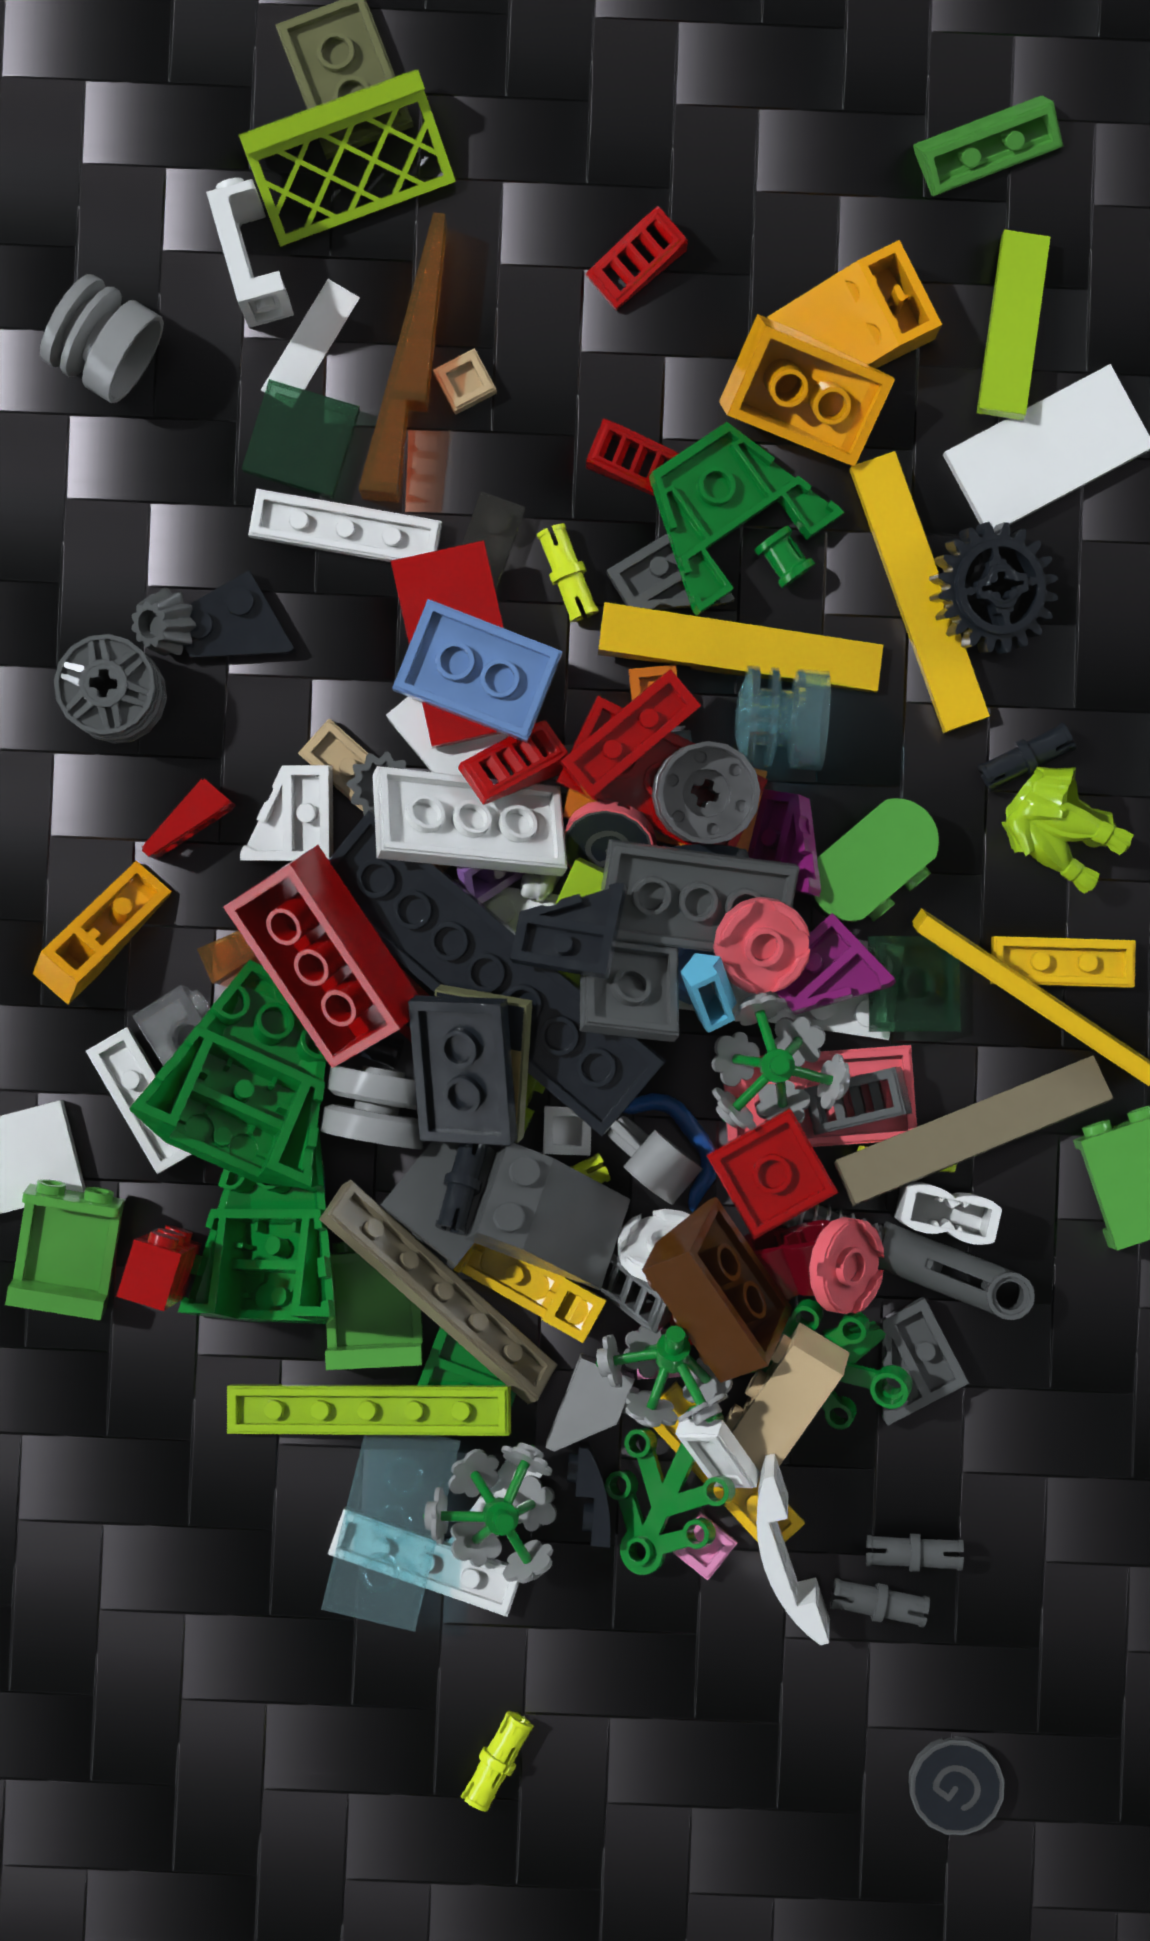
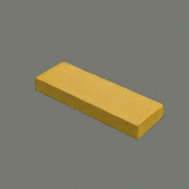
[990,936,1136,988]

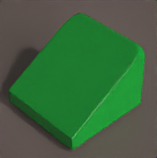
[822,1321,886,1364]

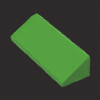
[913,96,1064,196]

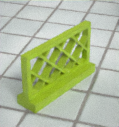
[239,70,456,247]

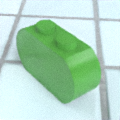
[808,798,939,923]

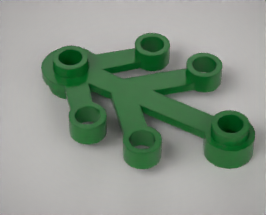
[750,1299,912,1430]
[605,1405,735,1575]

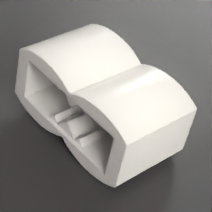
[894,1182,1002,1245]

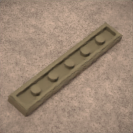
[834,1055,1113,1207]
[319,1180,557,1404]

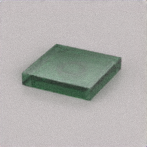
[242,379,360,499]
[868,936,961,1032]

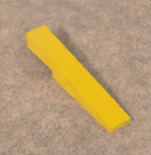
[598,602,883,693]

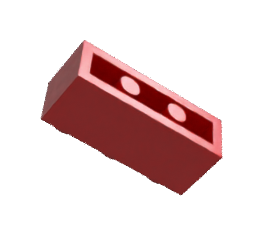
[116,1225,202,1311]

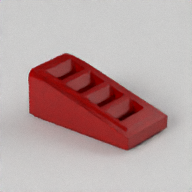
[585,206,688,311]
[586,418,679,496]
[458,720,568,805]
[142,778,236,859]

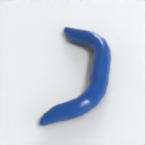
[623,1093,717,1212]

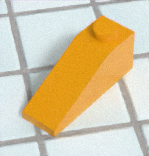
[33,861,172,1005]

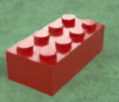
[223,845,418,1068]

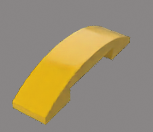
[453,1243,607,1343]

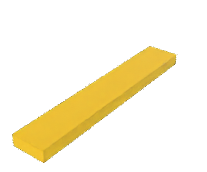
[849,451,990,734]
[912,908,1150,1086]

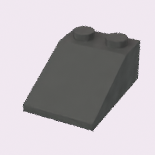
[466,1143,631,1290]

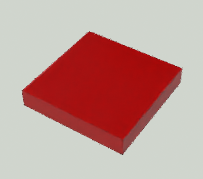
[706,1108,838,1239]

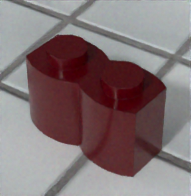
[744,1220,831,1302]

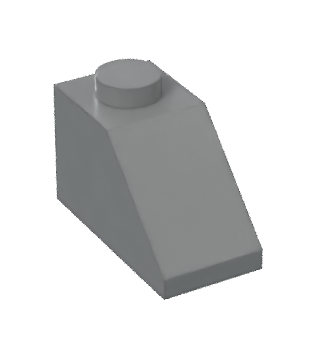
[546,1353,639,1451]

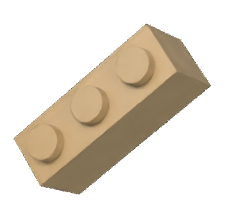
[725,1323,850,1473]

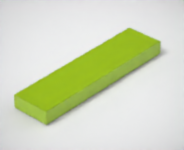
[977,229,1051,420]

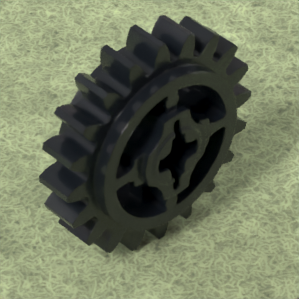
[929,522,1058,654]

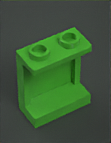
[1073,1105,1150,1251]
[5,1179,125,1320]
[325,1242,424,1370]

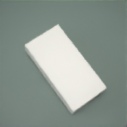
[675,1419,760,1488]

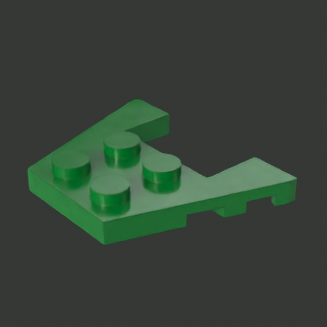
[649,422,844,616]

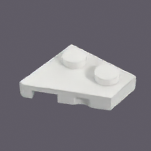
[240,765,333,861]

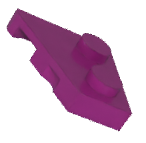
[774,913,896,1015]

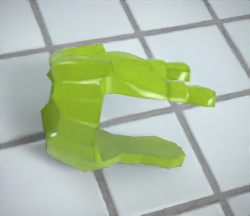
[1002,767,1134,894]

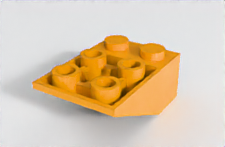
[767,240,942,368]

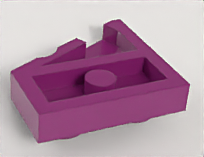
[748,789,821,897]

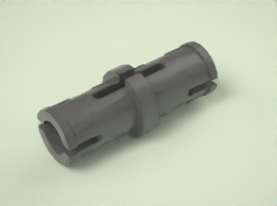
[866,1533,964,1572]
[829,1578,930,1628]

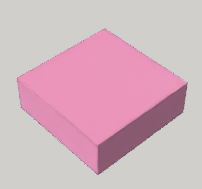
[673,1511,737,1580]

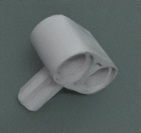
[608,1116,703,1205]

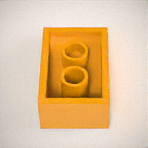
[719,314,895,467]

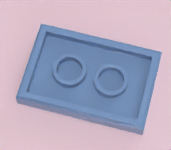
[392,599,562,743]

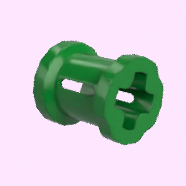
[754,525,815,588]

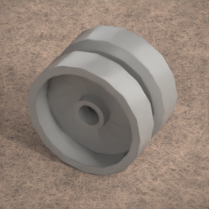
[319,1065,425,1149]

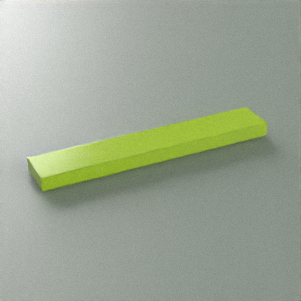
[227,1384,511,1436]

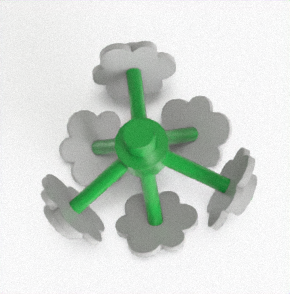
[712,993,850,1130]
[596,1324,733,1428]
[423,1443,557,1583]

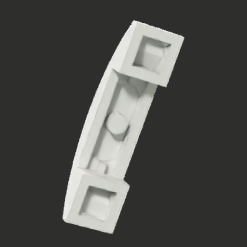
[756,1453,830,1645]

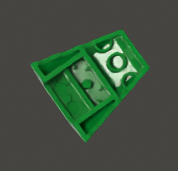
[129,960,327,1189]
[177,1125,335,1324]

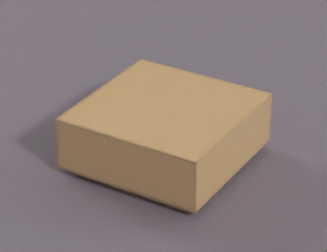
[433,348,497,415]

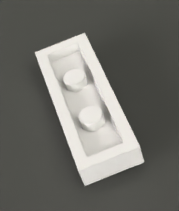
[86,1027,192,1174]

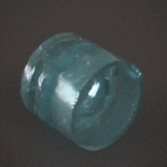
[734,666,831,771]

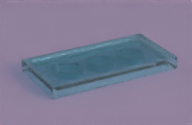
[321,1435,461,1632]

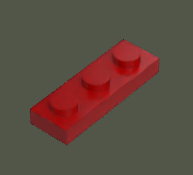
[559,669,701,799]

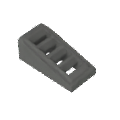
[804,1067,912,1135]
[594,1246,672,1334]

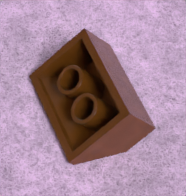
[642,1197,793,1383]

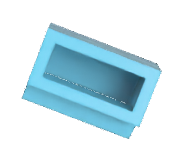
[680,953,737,1033]

